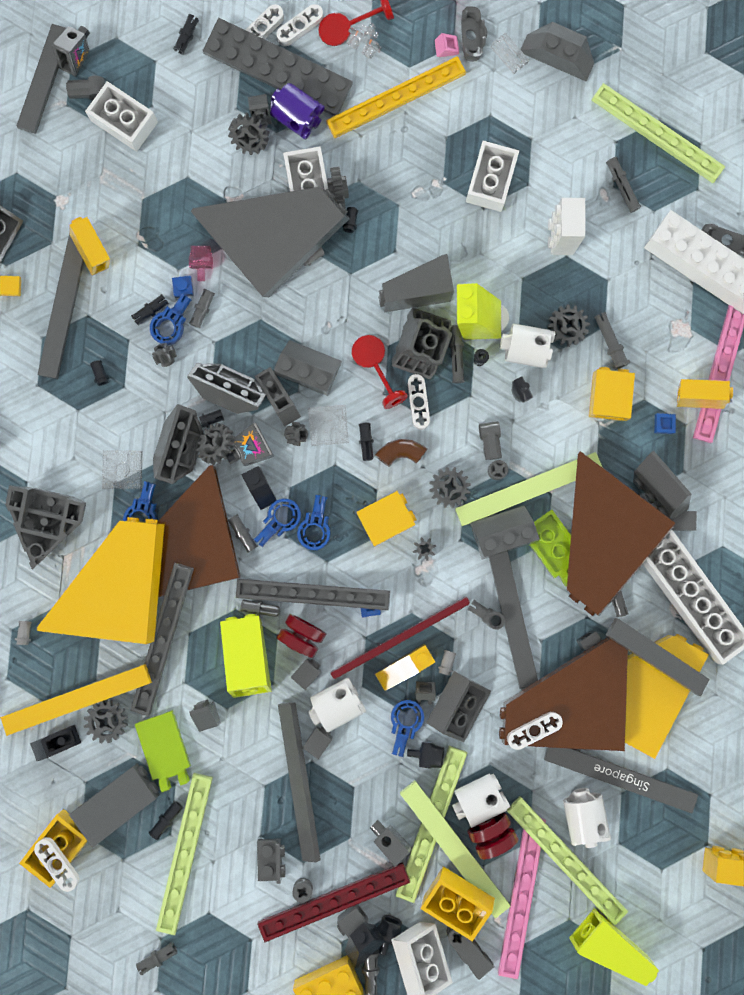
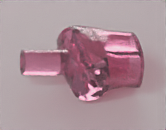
[189,246,213,281]

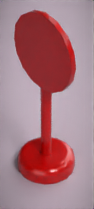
[318,0,394,46]
[351,335,408,409]

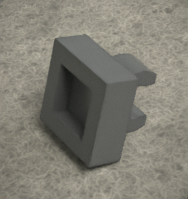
[415,681,436,705]

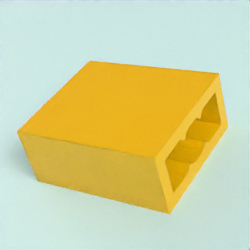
[69,217,110,276]
[589,367,635,421]
[677,379,733,409]
[356,491,416,547]

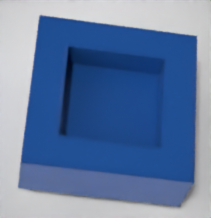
[172,276,194,298]
[654,413,676,434]

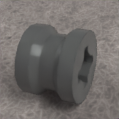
[487,460,508,480]
[292,878,313,903]

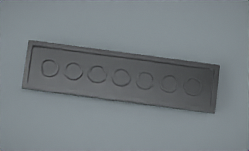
[203,17,353,116]

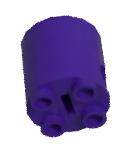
[270,83,325,140]

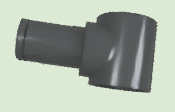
[468,599,505,630]

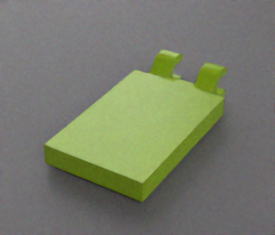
[530,510,571,586]
[135,710,191,792]

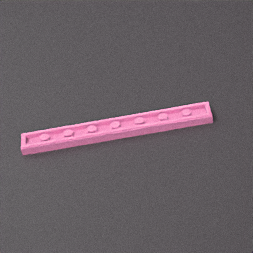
[693,305,744,443]
[498,818,546,979]

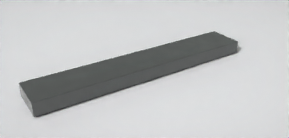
[16,24,66,134]
[606,618,710,696]

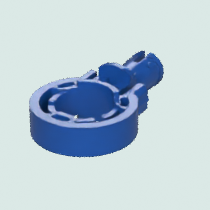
[150,293,192,345]
[123,481,158,521]
[297,495,331,550]
[253,499,301,548]
[391,700,424,757]

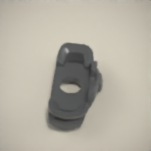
[461,6,488,62]
[701,224,744,255]

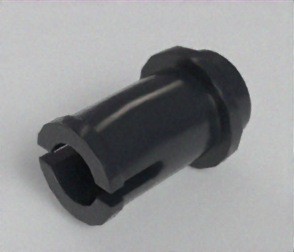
[342,207,358,233]
[473,349,489,366]
[90,360,109,386]
[199,409,224,428]

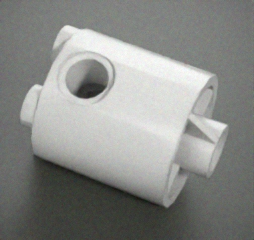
[500,323,555,368]
[309,677,366,732]
[452,773,510,828]
[563,788,611,848]

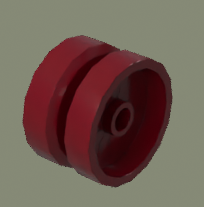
[277,613,327,658]
[467,812,519,860]

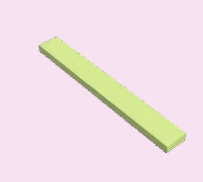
[591,83,726,183]
[455,452,603,526]
[396,745,468,903]
[156,773,213,935]
[400,781,511,919]
[507,796,628,926]

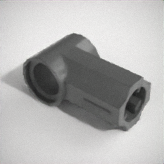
[66,76,105,101]
[479,421,502,460]

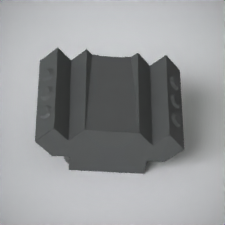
[391,307,452,379]

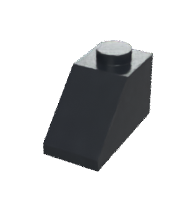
[241,466,277,510]
[30,725,81,761]
[345,922,385,968]

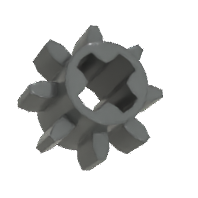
[152,343,177,367]
[284,422,308,446]
[412,537,436,561]

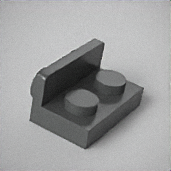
[257,838,285,884]

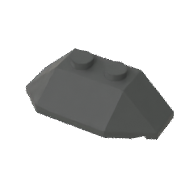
[519,22,594,81]
[187,363,266,414]
[153,404,204,484]

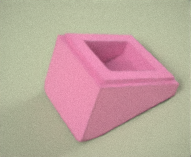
[435,33,459,57]

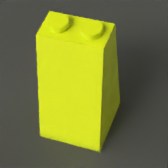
[457,283,502,340]
[220,614,272,698]
[569,908,659,986]

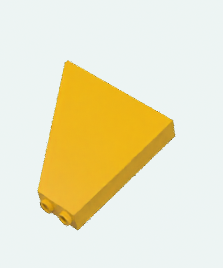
[37,517,165,644]
[625,634,709,759]

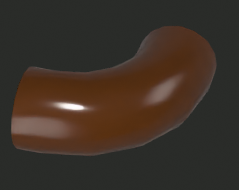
[375,439,428,467]

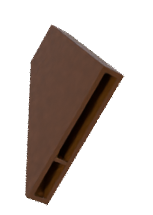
[567,451,675,616]
[157,465,241,598]
[499,637,628,751]

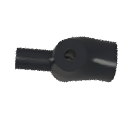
[511,376,533,403]
[407,742,444,769]
[377,915,402,955]

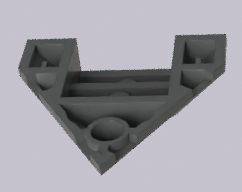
[5,485,86,570]

